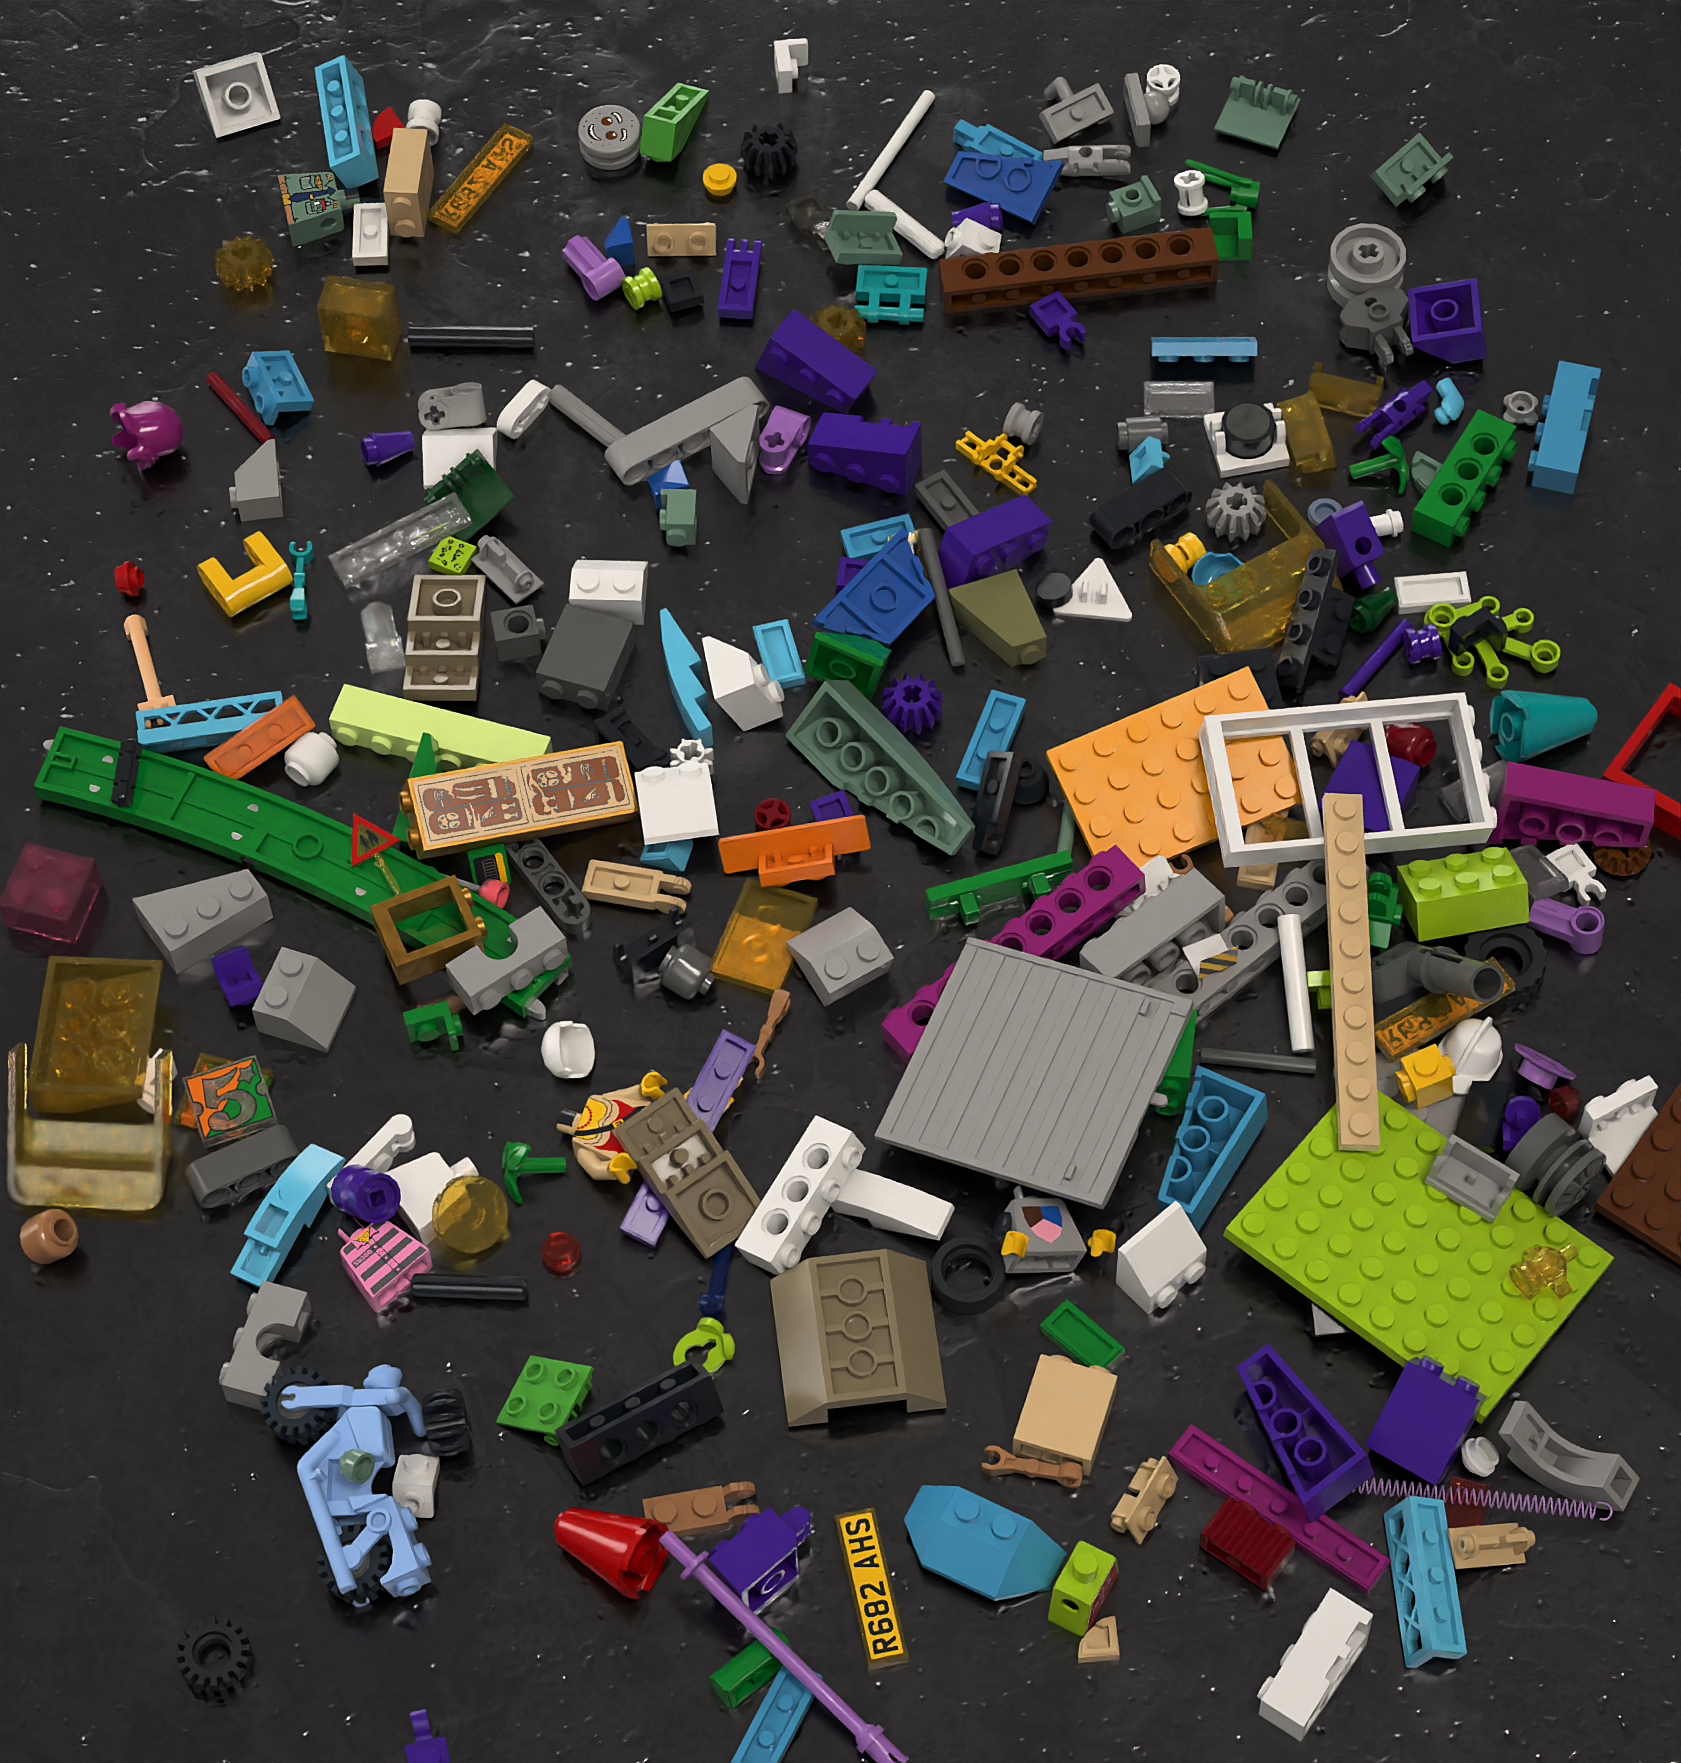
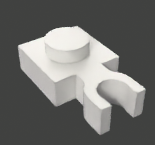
[1542,843,1607,906]

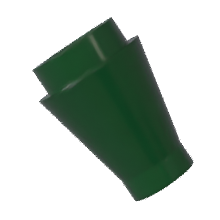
[1349,587,1398,633]

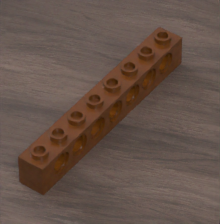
[939,227,1219,313]

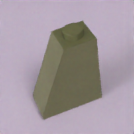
[948,569,1047,667]

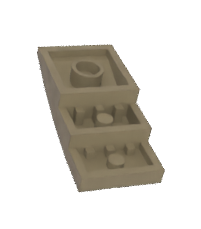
[403,575,486,701]
[611,1087,761,1259]

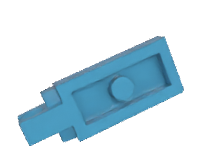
[953,119,1043,161]

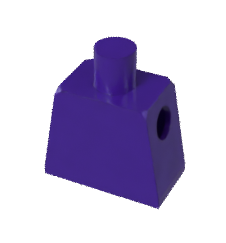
[1312,500,1384,591]

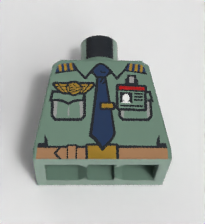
[278,172,360,246]

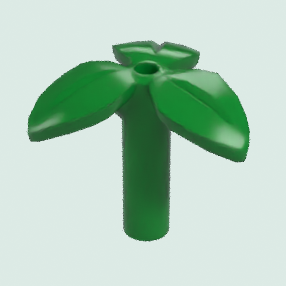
[1349,436,1409,494]
[502,1141,566,1204]

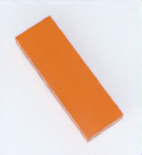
[204,694,316,780]

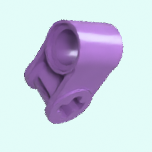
[759,405,811,475]

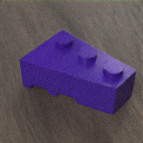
[754,308,878,414]
[807,412,922,496]
[929,494,1052,591]

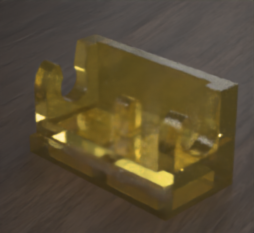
[1307,362,1384,417]
[1277,392,1337,473]

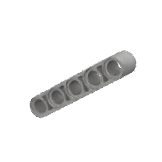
[604,377,770,485]

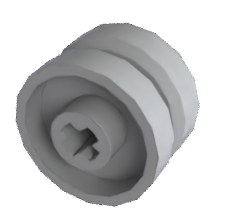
[1327,223,1406,308]

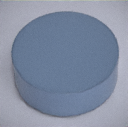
[1307,498,1342,530]

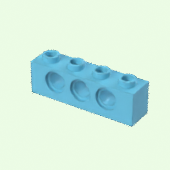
[315,55,379,189]

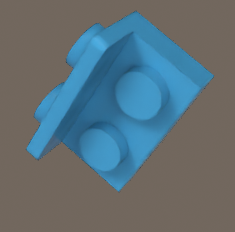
[242,350,314,425]

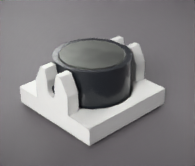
[1203,401,1290,478]

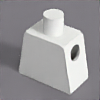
[384,1152,479,1246]

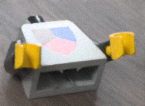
[989,1185,1116,1273]

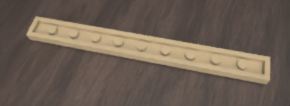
[1322,793,1380,1151]

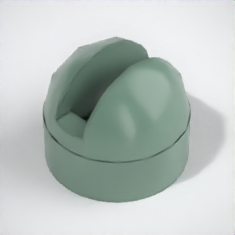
[339,1449,375,1484]

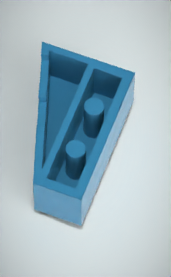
[1527,360,1601,494]

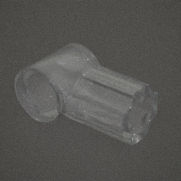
[360,602,406,674]

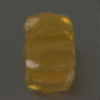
[215,233,273,292]
[810,302,866,354]

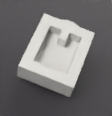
[774,38,808,94]

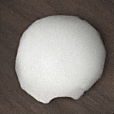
[541,1021,595,1079]

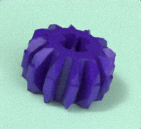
[881,672,943,736]

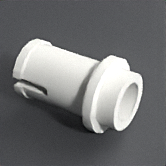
[1370,509,1403,537]

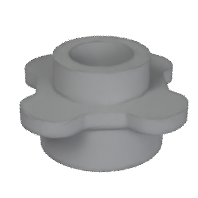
[1503,391,1538,425]

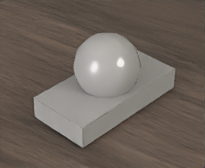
[1124,73,1170,148]

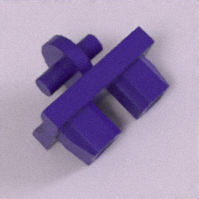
[1501,1096,1541,1154]

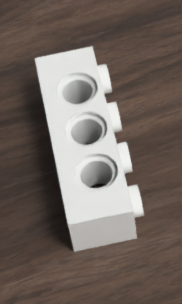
[734,1115,866,1275]

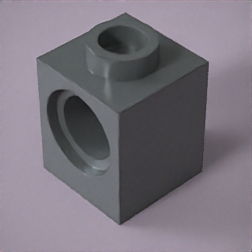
[490,605,546,661]

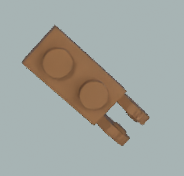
[642,1481,760,1537]

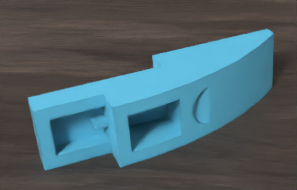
[230,1143,346,1289]

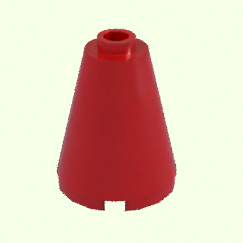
[553,1507,669,1599]

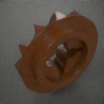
[1591,838,1652,876]

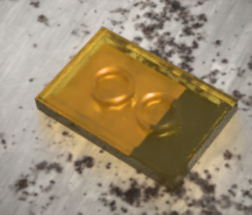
[710,877,818,996]

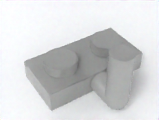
[1039,77,1114,144]

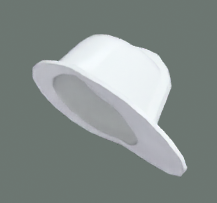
[1438,1016,1503,1095]

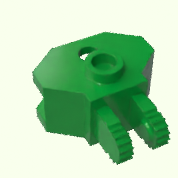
[1366,872,1404,954]

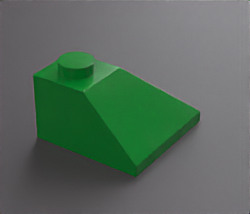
[803,632,892,701]

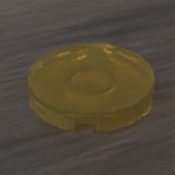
[431,1174,508,1253]

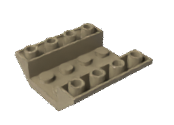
[770,1249,947,1427]

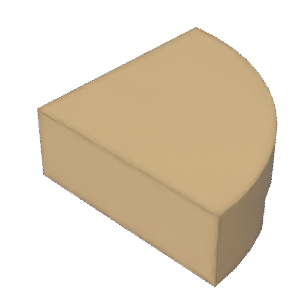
[1078,1616,1120,1663]

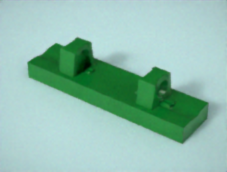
[925,850,1073,925]

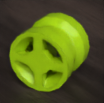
[621,267,662,310]

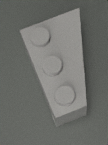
[132,869,273,974]

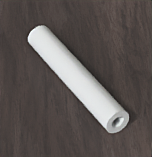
[1277,914,1315,1053]

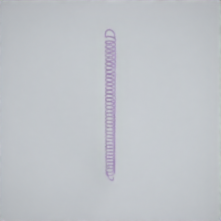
[1352,1477,1613,1521]

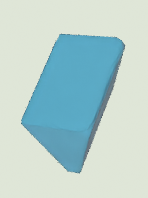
[640,839,693,872]

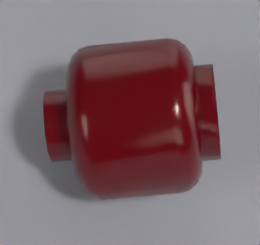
[1384,722,1437,768]

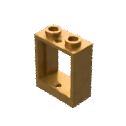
[370,875,488,985]

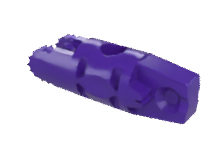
[1354,380,1433,450]

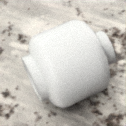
[284,732,339,786]

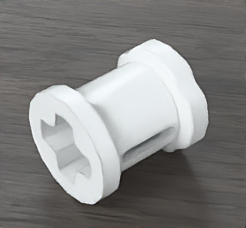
[1174,170,1208,216]

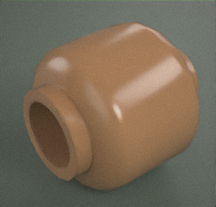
[20,1209,79,1264]

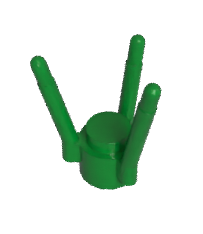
[1186,159,1260,217]

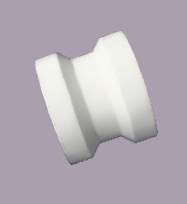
[1146,64,1180,106]

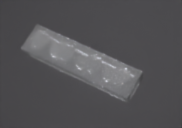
[328,492,473,589]

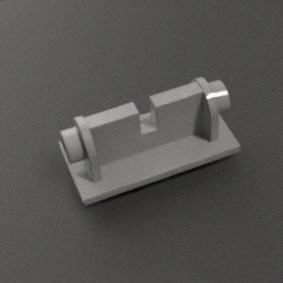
[471,535,544,604]

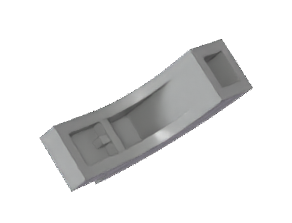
[1498,1401,1640,1511]

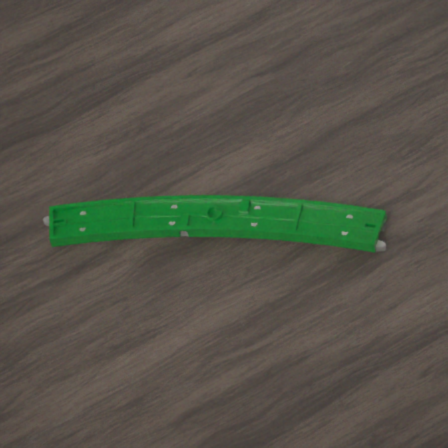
[33,726,573,1020]

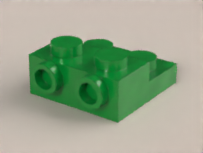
[1155,1010,1197,1116]

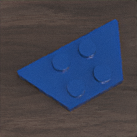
[812,527,935,649]

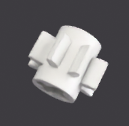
[670,738,714,774]

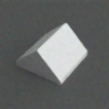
[422,428,498,489]

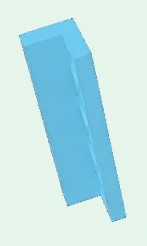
[135,691,283,754]
[1383,1495,1467,1668]

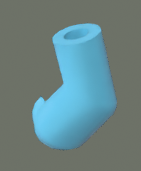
[1434,378,1464,425]

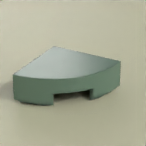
[1411,451,1443,495]

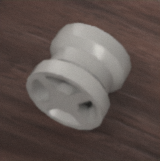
[1003,402,1044,445]

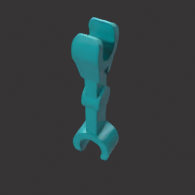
[289,541,314,620]

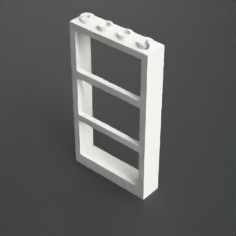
[1198,692,1497,868]

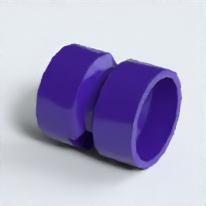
[331,1164,401,1224]

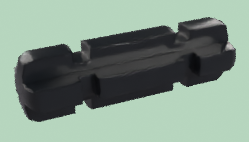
[111,738,142,808]

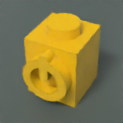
[1394,1044,1456,1110]

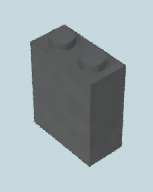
[536,603,636,711]

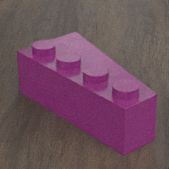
[1489,761,1656,847]

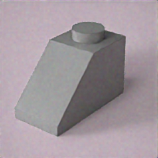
[229,439,284,522]

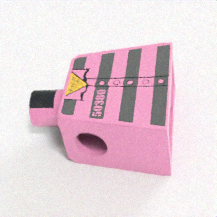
[338,1217,433,1314]

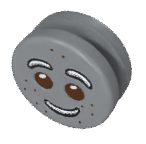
[578,105,641,170]

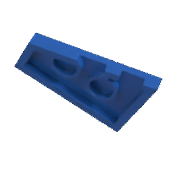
[943,151,1065,225]

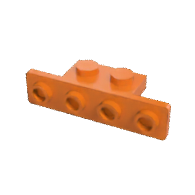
[718,814,871,887]

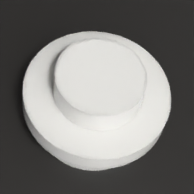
[1461,1437,1499,1477]

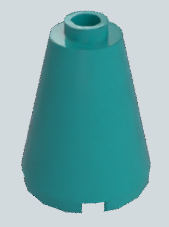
[1490,690,1597,763]

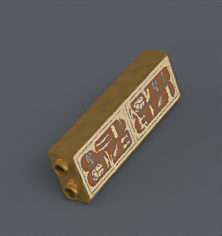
[398,741,639,860]

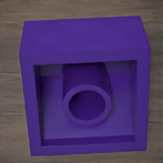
[1407,278,1487,363]

